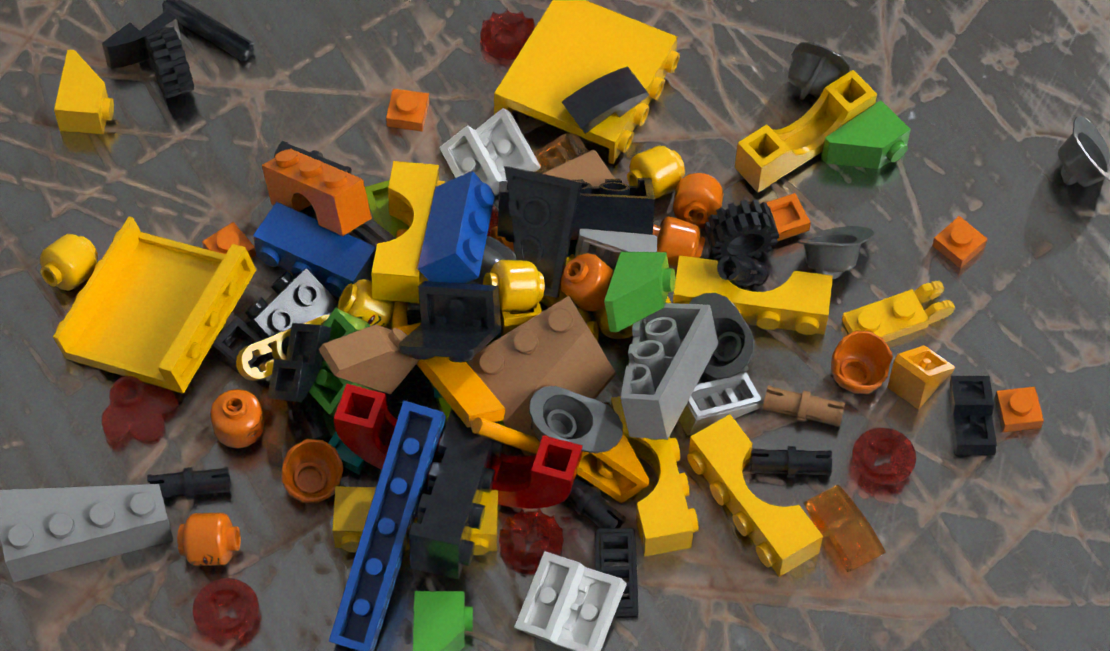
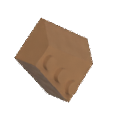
[468,296,617,457]

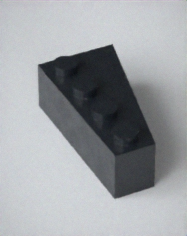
[497,178,655,246]
[409,408,504,579]

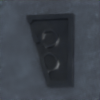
[504,166,583,298]

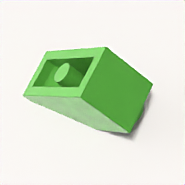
[821,100,911,169]
[604,251,676,332]
[413,591,473,651]

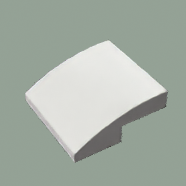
[439,108,541,196]
[514,551,627,651]

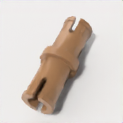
[763,385,845,427]

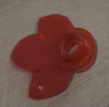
[102,376,178,444]

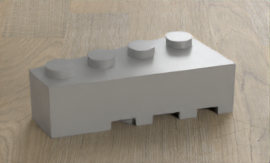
[621,303,718,440]
[0,484,173,582]

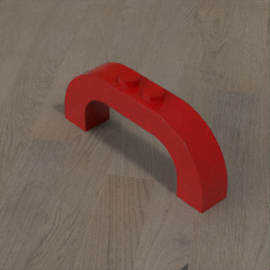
[334,383,583,509]

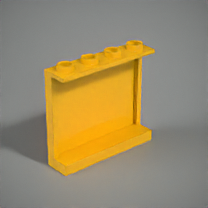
[494,0,680,164]
[53,216,256,393]

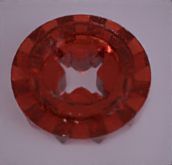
[480,8,535,60]
[852,428,916,488]
[499,508,564,570]
[193,578,259,643]

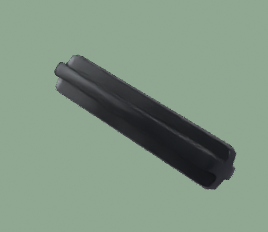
[162,0,255,61]

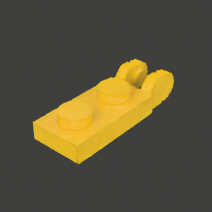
[842,281,956,342]

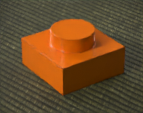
[386,89,429,132]
[766,193,811,241]
[932,216,988,269]
[202,222,256,258]
[994,386,1044,432]

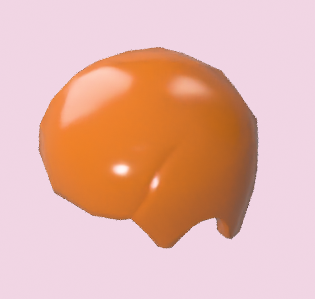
[831,330,893,394]
[281,439,343,504]

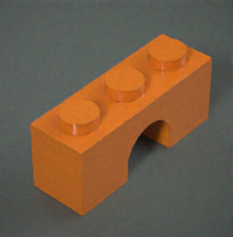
[262,149,372,236]

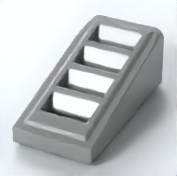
[574,229,657,270]
[678,373,764,435]

